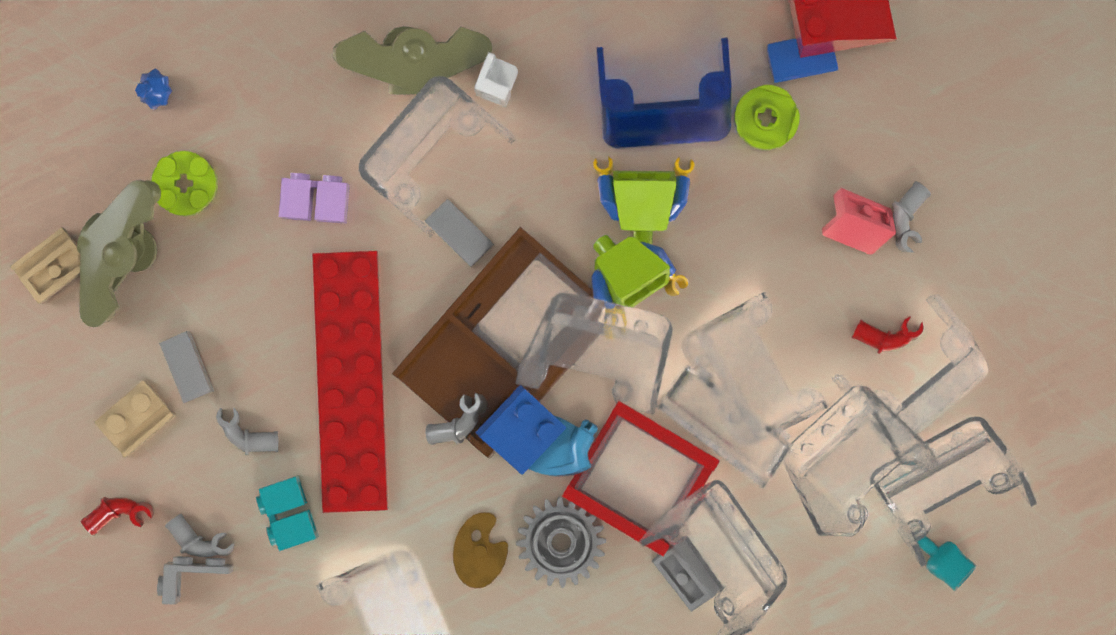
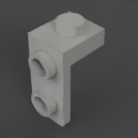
[157,556,233,605]

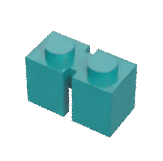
[256,475,319,551]

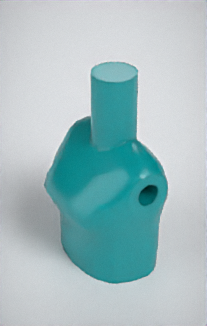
[916,534,977,591]

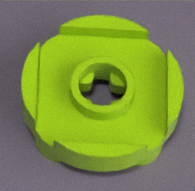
[734,85,800,151]
[151,151,218,216]

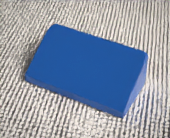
[767,38,838,83]

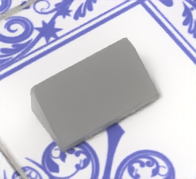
[425,199,494,267]
[159,331,214,403]
[652,537,721,612]

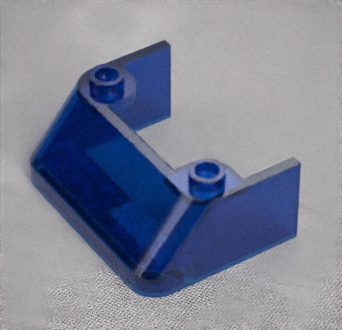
[596,38,732,149]

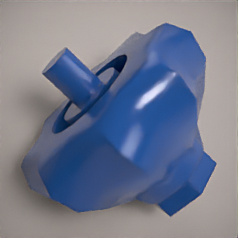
[135,69,172,110]

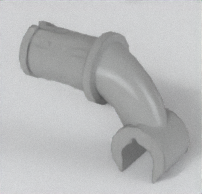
[892,181,931,253]
[425,393,487,445]
[216,408,278,455]
[165,514,235,557]

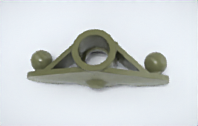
[332,26,492,95]
[77,180,161,327]

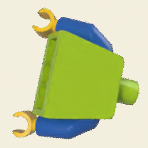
[593,156,694,244]
[591,235,688,338]

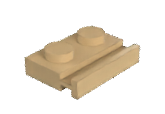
[10,227,81,304]
[94,380,175,458]

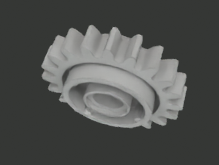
[516,496,606,588]

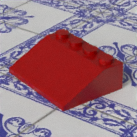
[788,0,897,58]

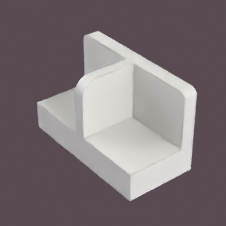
[474,52,518,107]

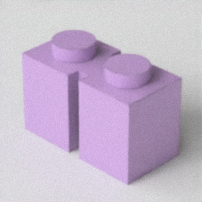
[279,173,350,224]

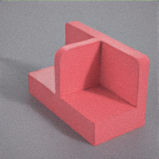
[822,188,896,254]

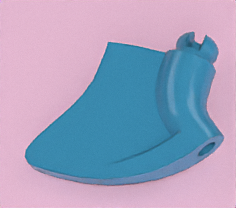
[529,416,598,477]

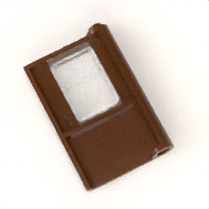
[392,227,617,459]

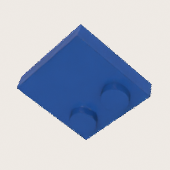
[475,385,567,475]

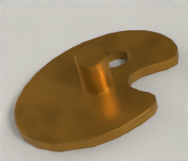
[453,512,508,589]

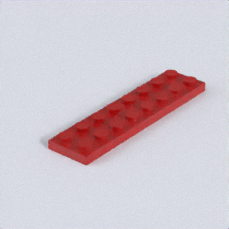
[312,251,388,513]

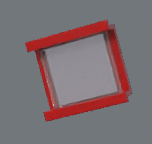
[562,401,720,557]

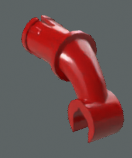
[852,316,924,354]
[81,497,154,536]

